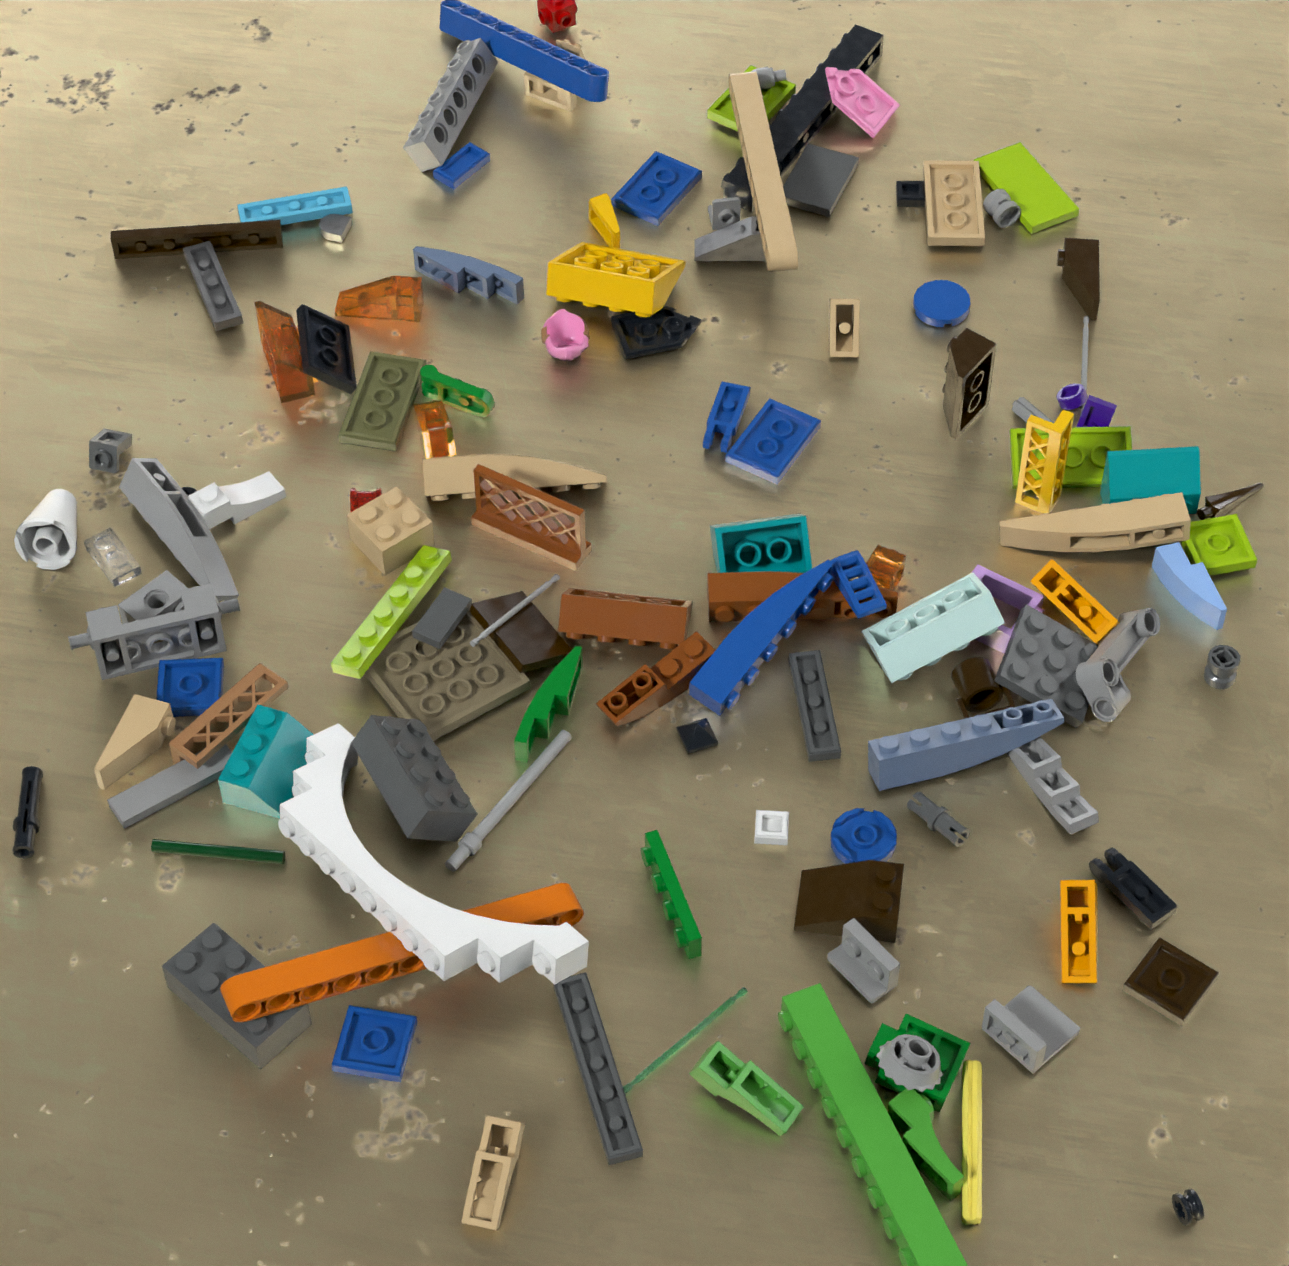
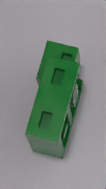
[864,1014,970,1112]

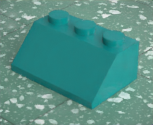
[1100,446,1201,514]
[710,513,812,573]
[218,705,314,819]

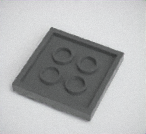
[994,604,1099,728]

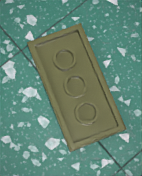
[338,351,427,451]

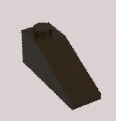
[1057,238,1100,320]

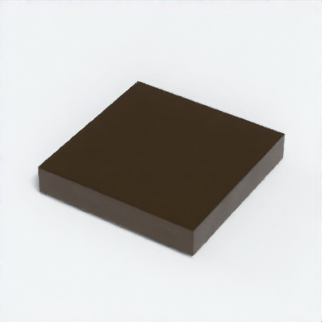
[1122,937,1219,1026]

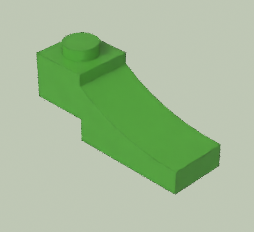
[689,1041,804,1136]
[888,1089,964,1202]

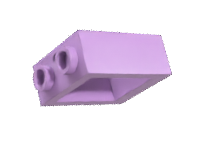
[971,564,1045,653]

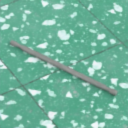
[1080,316,1089,416]
[470,574,560,647]

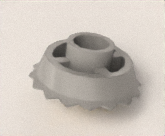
[876,1034,943,1092]

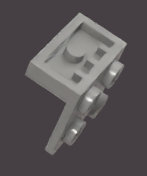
[982,986,1080,1074]

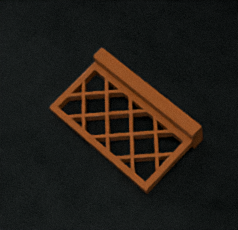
[471,464,592,571]

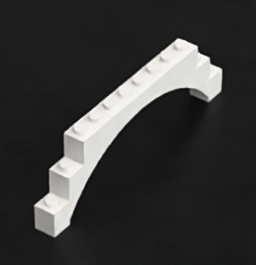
[278,723,589,985]

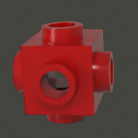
[537,0,578,33]

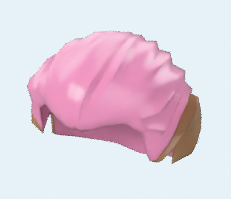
[541,309,590,361]

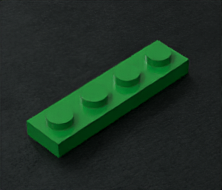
[641,830,702,959]

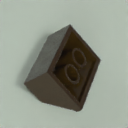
[942,328,997,440]

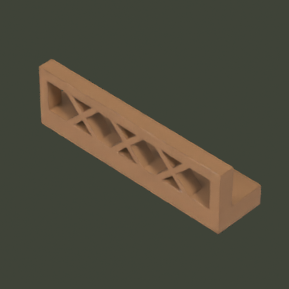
[169,663,289,769]

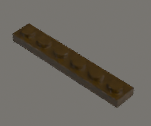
[110,220,283,259]

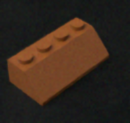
[558,588,693,649]

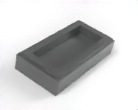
[412,587,472,649]

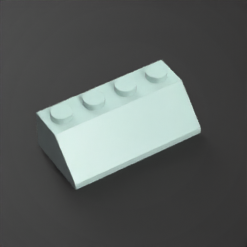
[862,572,1005,683]

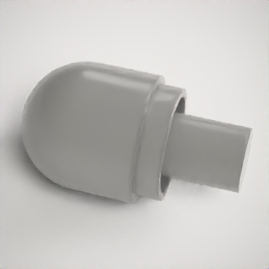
[751,67,786,90]

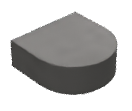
[319,214,352,243]

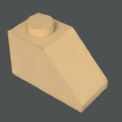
[829,299,860,357]

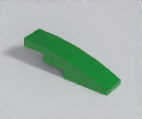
[514,646,583,762]

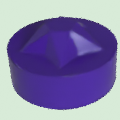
[1056,383,1088,410]

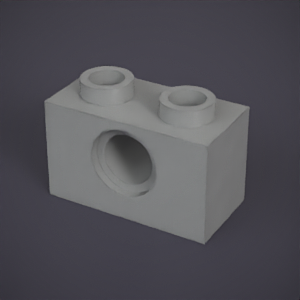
[118,570,189,624]

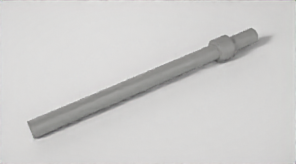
[445,730,572,872]

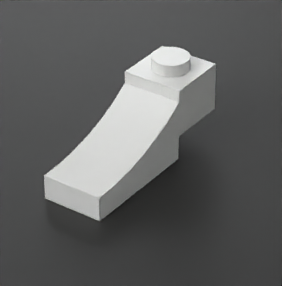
[188,471,286,529]

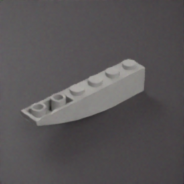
[119,458,239,601]

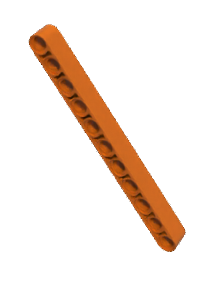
[220,883,584,1023]

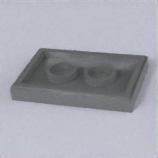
[783,143,859,217]

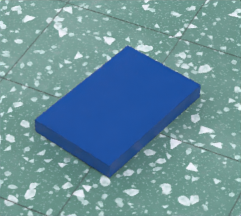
[611,151,702,226]
[725,398,821,485]

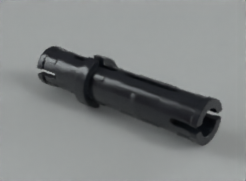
[12,766,43,859]

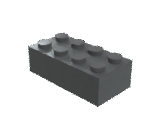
[351,715,478,842]
[162,923,312,1069]

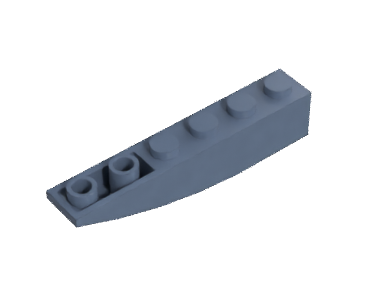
[868,699,1064,791]

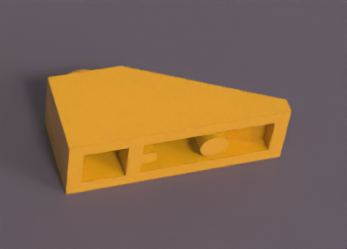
[1030,559,1120,645]
[1060,880,1098,984]

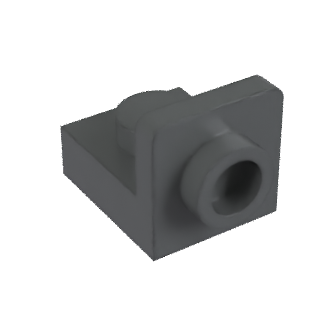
[89,428,132,473]

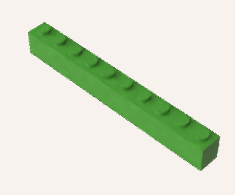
[778,983,968,1266]

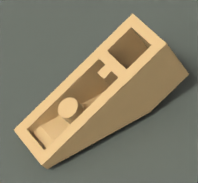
[94,694,176,790]

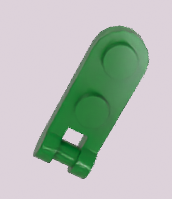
[420,365,495,418]

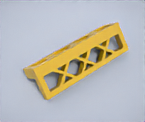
[1015,409,1074,513]

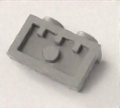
[827,918,900,1003]

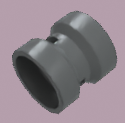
[1204,645,1240,689]

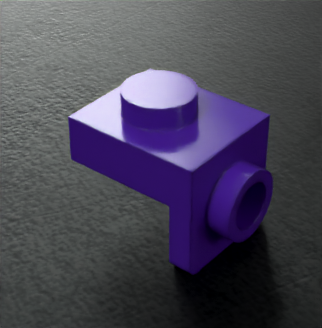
[1076,395,1117,427]

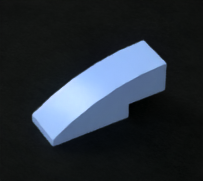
[1152,542,1227,630]

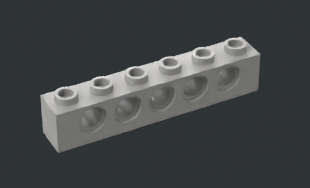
[403,38,498,172]

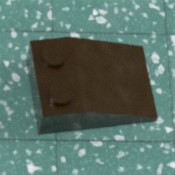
[794,860,904,943]

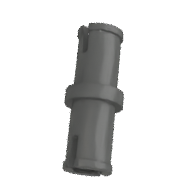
[907,791,970,847]

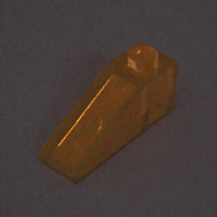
[335,275,424,322]
[413,400,456,458]

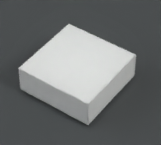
[754,810,789,846]

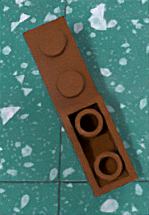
[596,631,715,726]

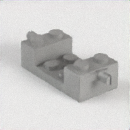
[68,584,240,680]

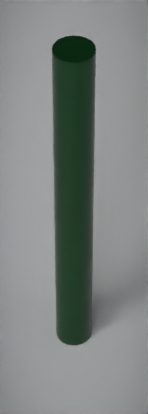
[151,839,285,864]

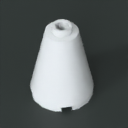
[14,489,77,570]

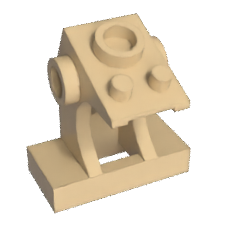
[524,39,585,111]

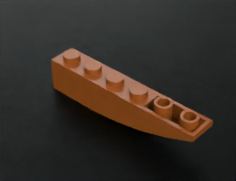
[707,571,898,622]

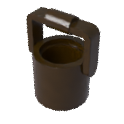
[951,657,1015,719]

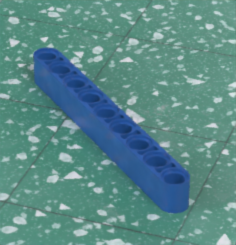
[439,0,609,102]

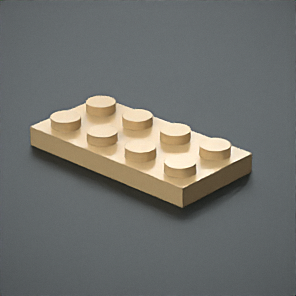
[923,161,985,246]

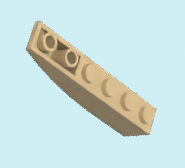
[422,454,607,501]
[999,492,1191,552]

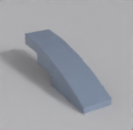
[413,246,524,304]

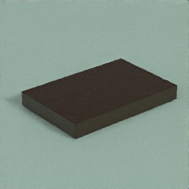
[469,591,572,673]

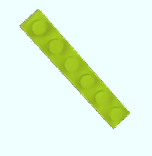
[331,545,452,679]

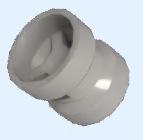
[983,189,1021,228]

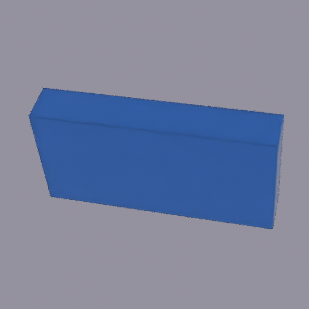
[433,142,490,190]

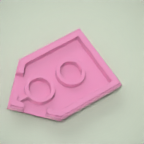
[825,67,900,138]

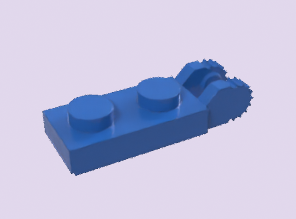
[703,381,751,453]

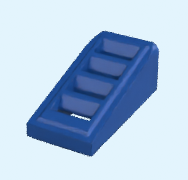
[831,550,887,619]

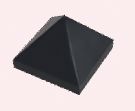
[676,718,718,754]

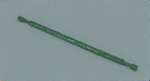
[623,987,748,1093]

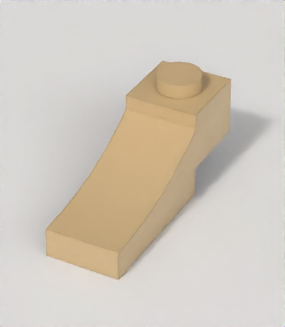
[461,1115,525,1231]

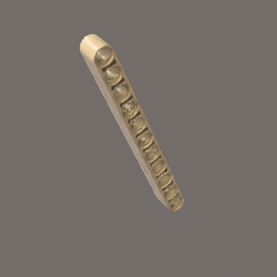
[729,72,798,272]

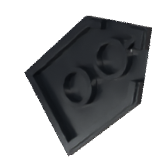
[611,305,702,359]

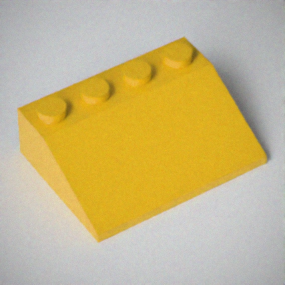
[546,242,686,317]

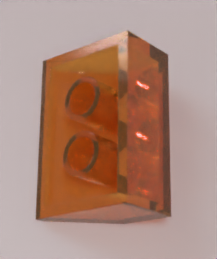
[254,301,318,403]

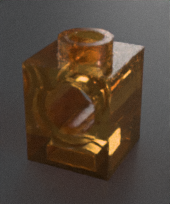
[866,545,906,591]

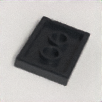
[296,304,357,394]

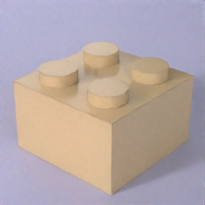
[346,486,435,575]

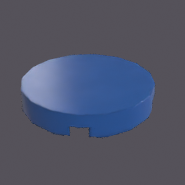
[913,280,971,327]
[831,808,897,864]

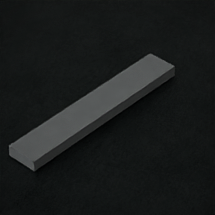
[553,972,643,1165]

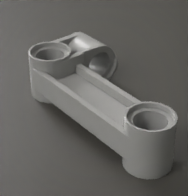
[1076,608,1160,722]

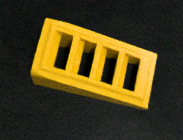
[589,193,620,249]

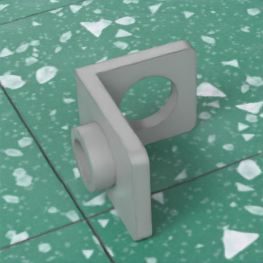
[708,197,741,230]

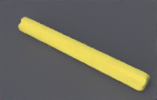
[961,1060,982,1225]

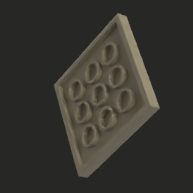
[365,609,531,741]

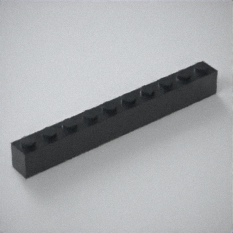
[721,24,884,213]

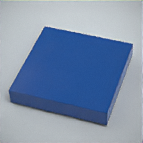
[156,658,224,717]
[332,1005,417,1083]

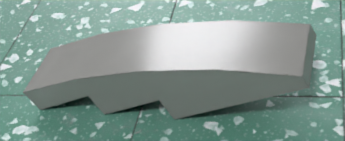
[1007,737,1099,835]

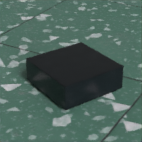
[896,181,925,207]

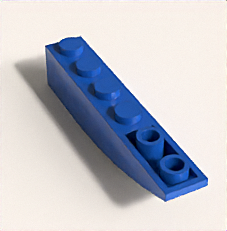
[689,560,834,716]

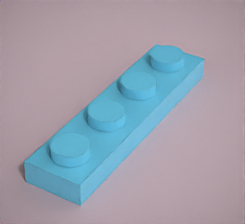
[237,186,353,225]

